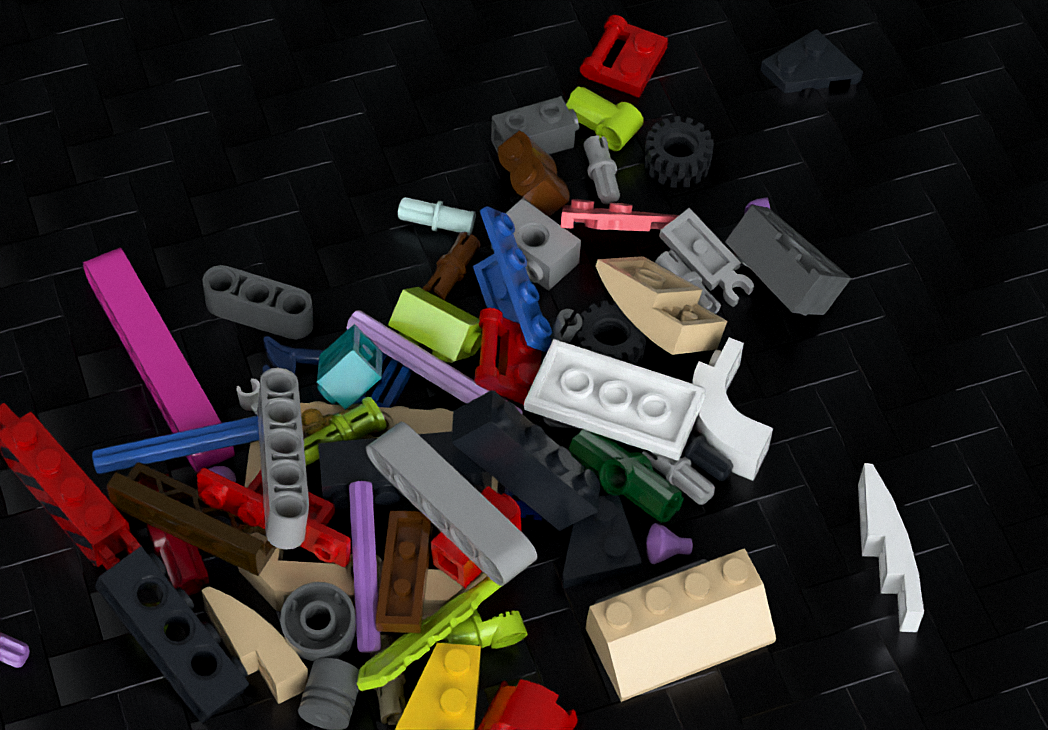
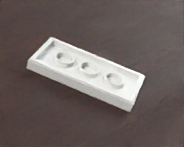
[524,339,706,461]

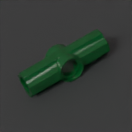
[568,429,684,523]

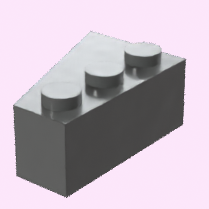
[725,205,851,316]

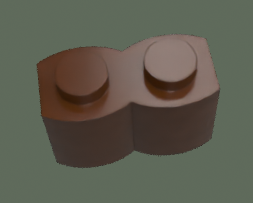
[498,131,570,217]

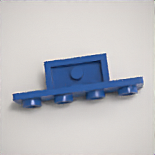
[473,206,552,353]

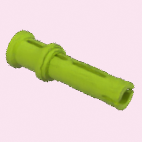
[303,396,386,466]

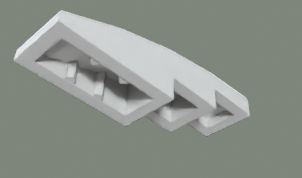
[858,463,924,632]

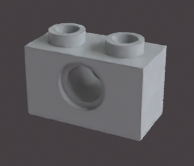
[491,198,581,291]

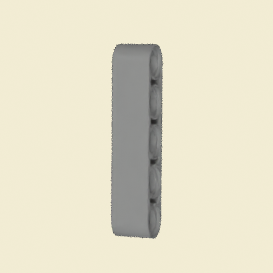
[257,368,309,550]
[366,421,537,586]

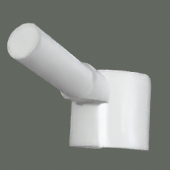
[237,379,260,414]

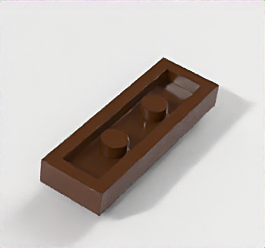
[375,510,433,633]

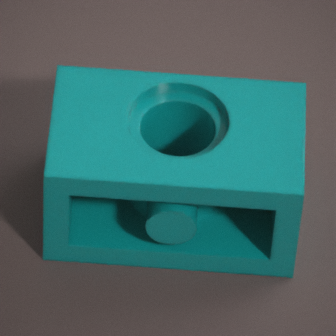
[317,324,382,410]

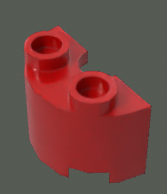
[477,679,578,730]

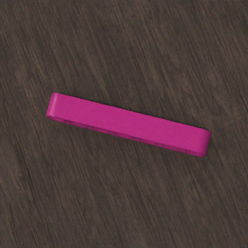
[83,248,235,473]

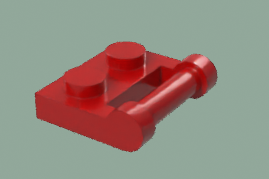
[580,15,668,97]
[474,308,542,405]

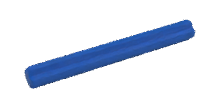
[92,415,259,474]

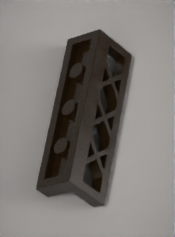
[107,462,277,576]

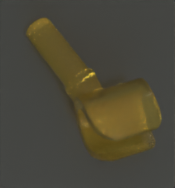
[301,407,356,436]

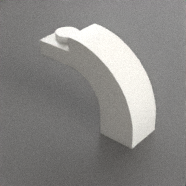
[692,337,773,481]

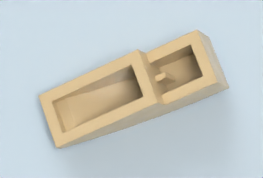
[202,586,308,704]

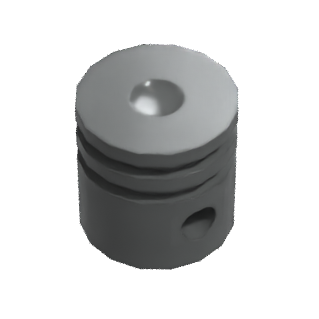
[298,658,359,730]

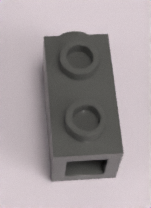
[491,96,579,154]

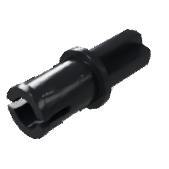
[681,433,734,481]

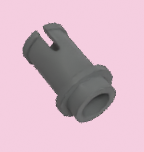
[550,309,583,345]

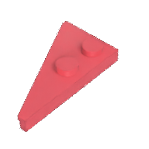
[561,199,679,231]

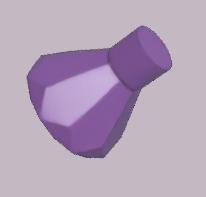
[647,523,693,564]

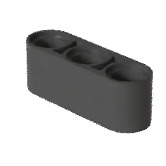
[202,265,314,340]

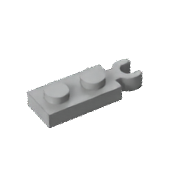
[659,208,754,307]

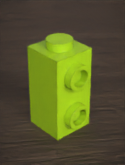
[388,287,482,363]

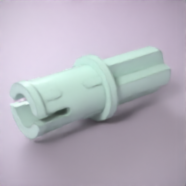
[398,197,476,236]

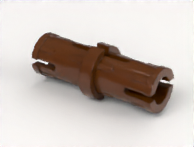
[422,232,481,301]

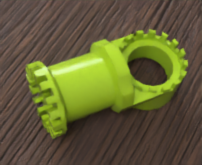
[441,610,528,649]

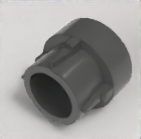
[280,582,356,662]

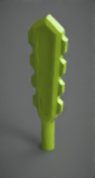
[357,576,502,691]

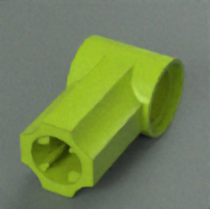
[566,86,644,151]

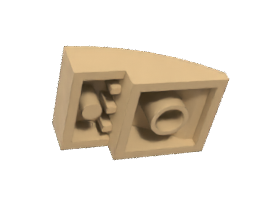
[595,257,728,355]

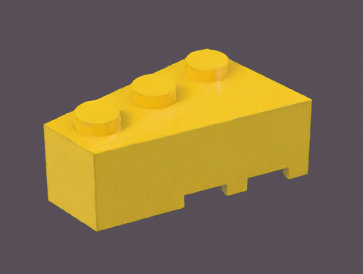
[395,643,481,730]

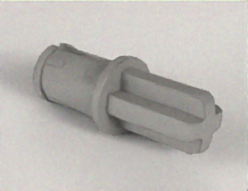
[584,135,620,205]
[642,451,715,505]

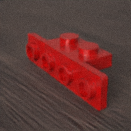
[197,467,351,567]

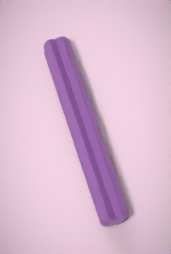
[349,481,381,653]

